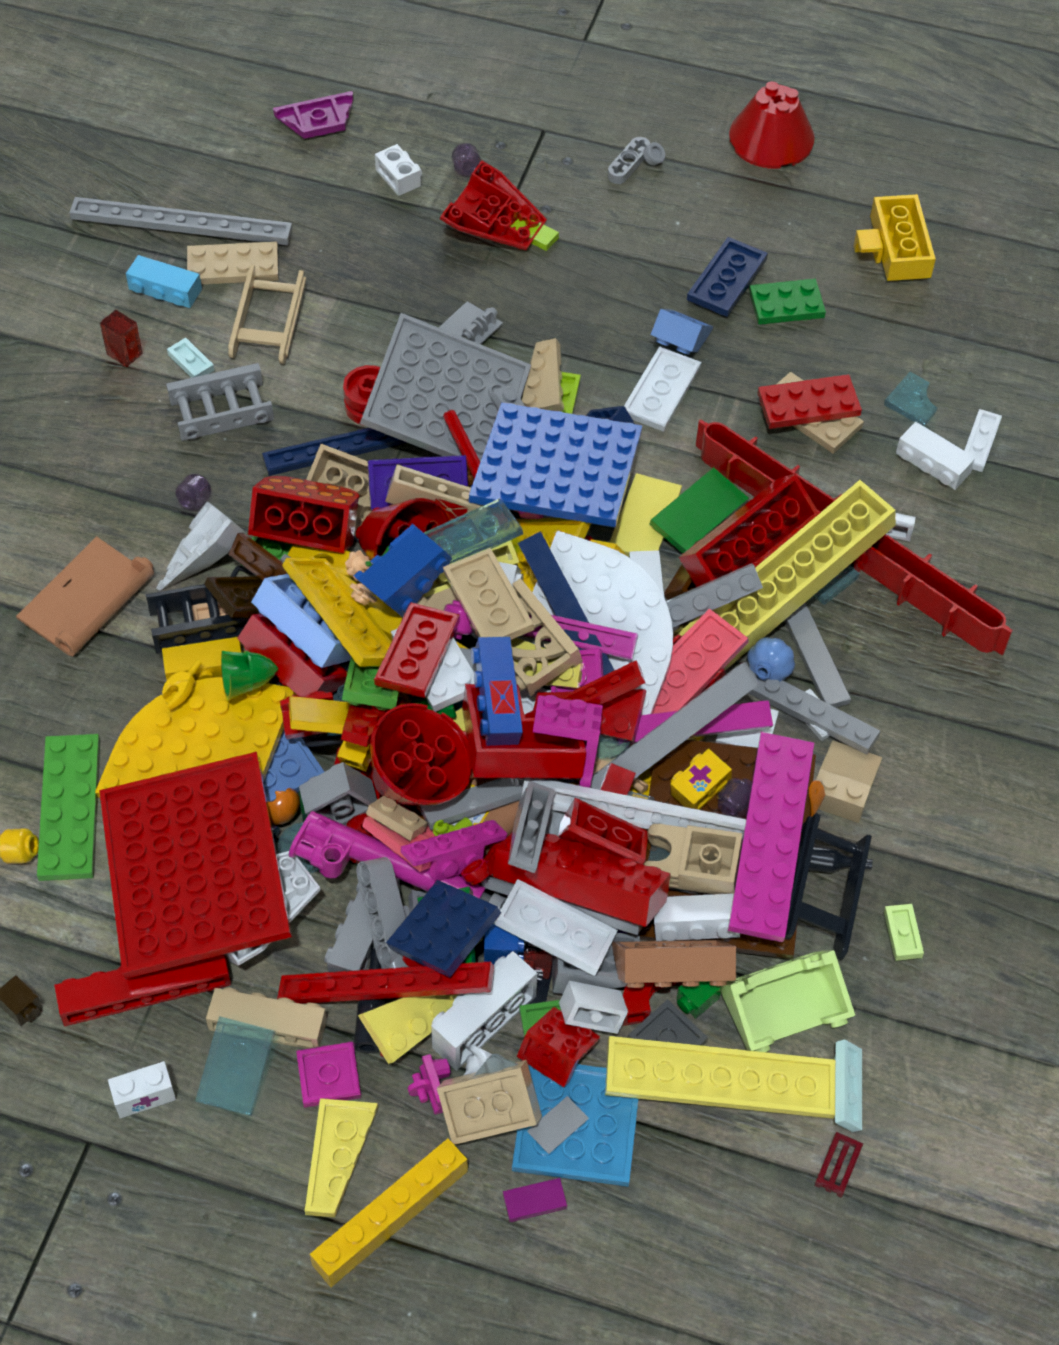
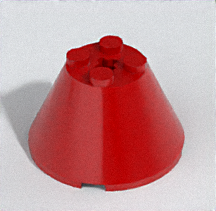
[729,81,815,169]
[356,498,453,561]
[370,703,472,805]

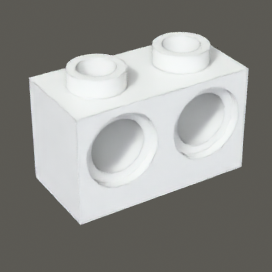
[375,144,422,196]

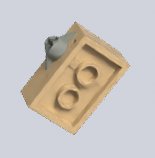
[437,1054,542,1145]

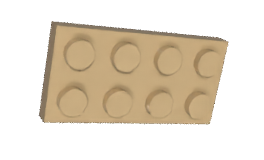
[187,241,279,285]
[760,372,864,454]
[443,548,534,640]

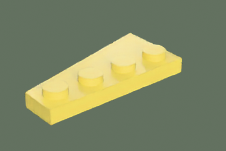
[305,1098,378,1217]

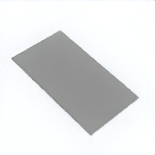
[527,1096,589,1154]

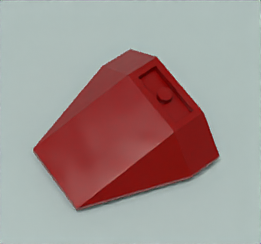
[440,160,547,250]

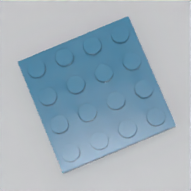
[512,1064,639,1187]

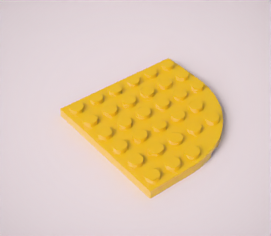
[95,677,297,798]

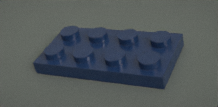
[687,237,768,317]

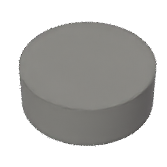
[643,142,665,166]

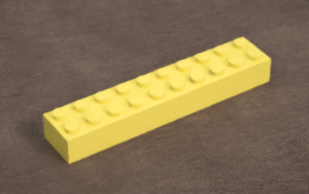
[674,480,896,670]

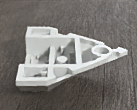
[156,501,245,591]

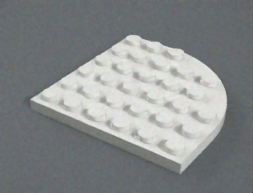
[517,531,673,715]

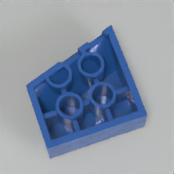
[353,524,453,617]

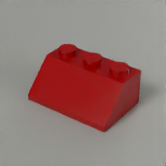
[558,797,648,864]

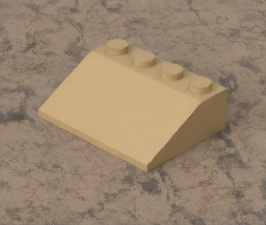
[306,444,372,535]

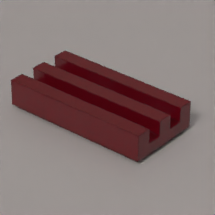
[814,1132,864,1198]

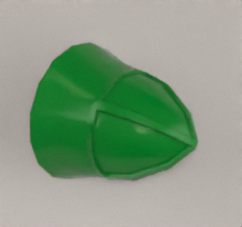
[221,651,278,700]

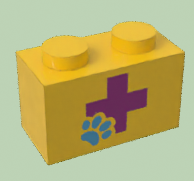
[670,749,732,810]

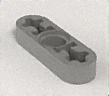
[608,137,650,184]

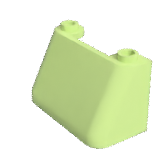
[721,950,855,1052]

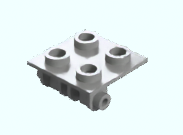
[439,301,503,344]

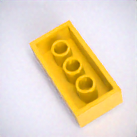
[870,194,936,281]

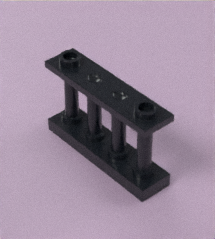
[146,576,250,654]

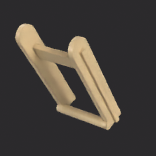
[228,265,306,364]

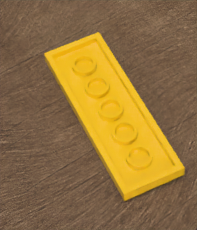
[282,558,391,667]

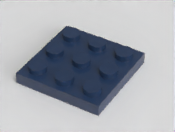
[386,880,501,978]

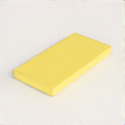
[609,473,682,557]

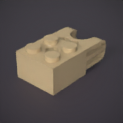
[643,824,742,894]

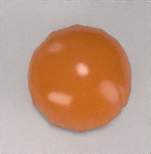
[267,788,300,825]

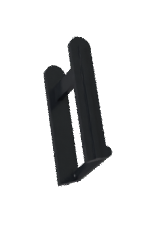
[785,813,872,960]

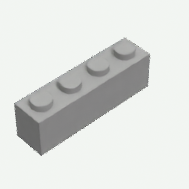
[324,878,400,972]

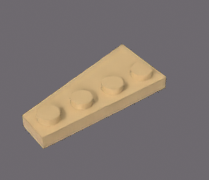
[522,338,564,411]

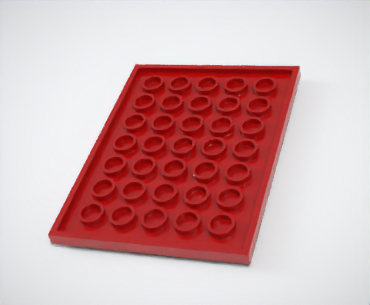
[99,751,292,979]

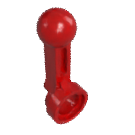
[461,840,504,885]

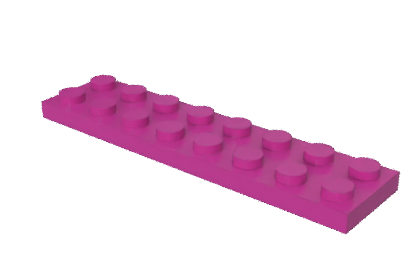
[728,732,814,942]

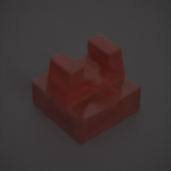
[524,951,552,979]

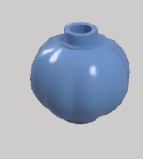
[747,637,795,682]

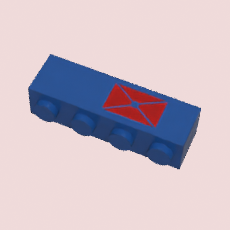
[471,637,523,746]

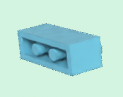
[126,255,202,308]

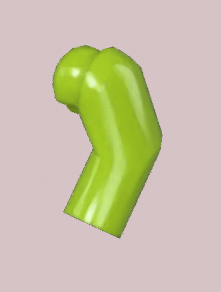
[433,817,473,836]

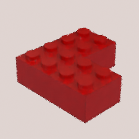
[462,684,586,779]

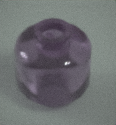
[451,143,481,176]
[175,474,212,510]
[717,778,752,818]

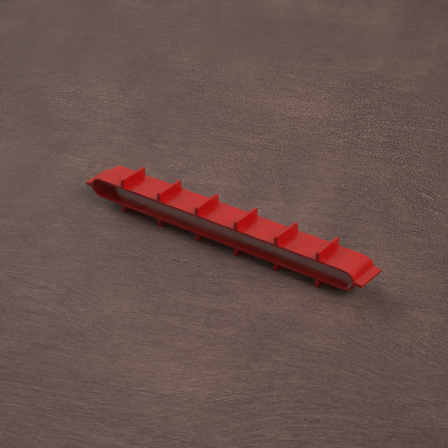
[695,419,1013,656]

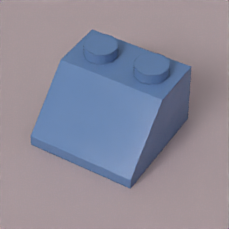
[651,309,713,355]

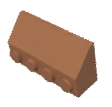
[612,940,736,988]

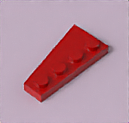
[533,689,647,742]
[341,697,405,747]

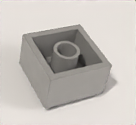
[299,762,377,825]

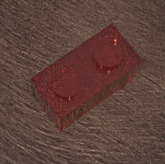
[100,310,143,367]

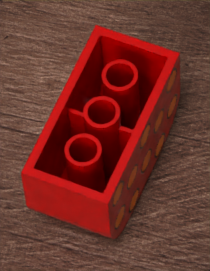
[248,476,359,554]

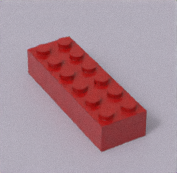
[679,473,819,587]
[493,832,671,927]

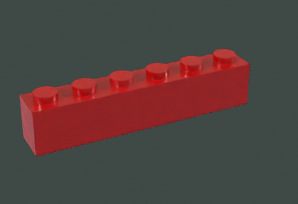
[54,954,231,1027]

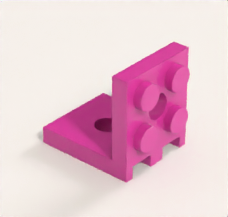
[533,695,603,788]

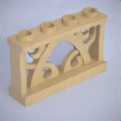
[470,578,583,696]

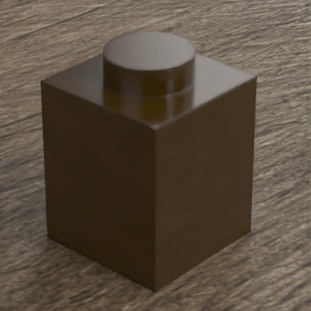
[0,975,43,1027]

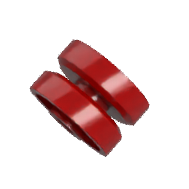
[343,365,380,426]

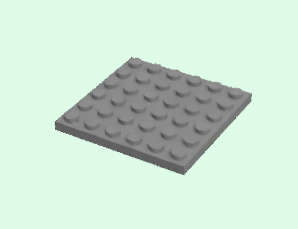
[360,313,531,461]

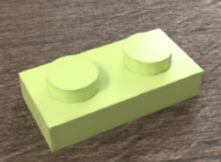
[884,904,924,961]

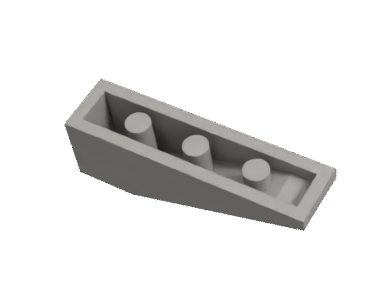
[508,781,555,873]

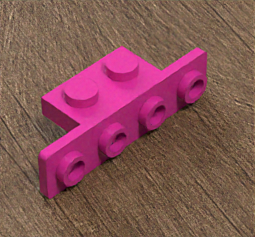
[400,820,507,882]

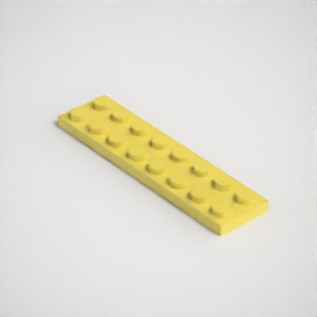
[605,1036,836,1119]

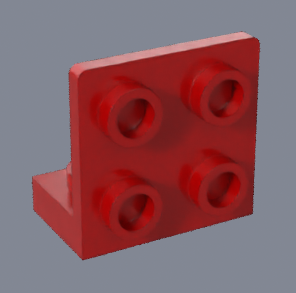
[516,1007,600,1087]

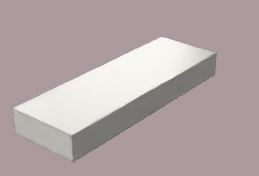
[964,409,1002,472]

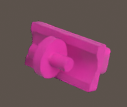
[407,1054,450,1115]

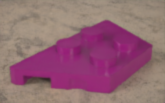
[273,91,354,139]

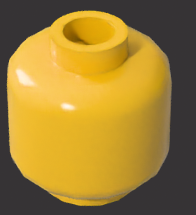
[0,828,39,864]

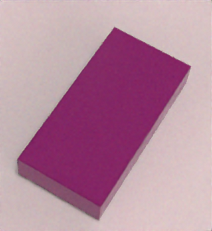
[503,1178,567,1223]

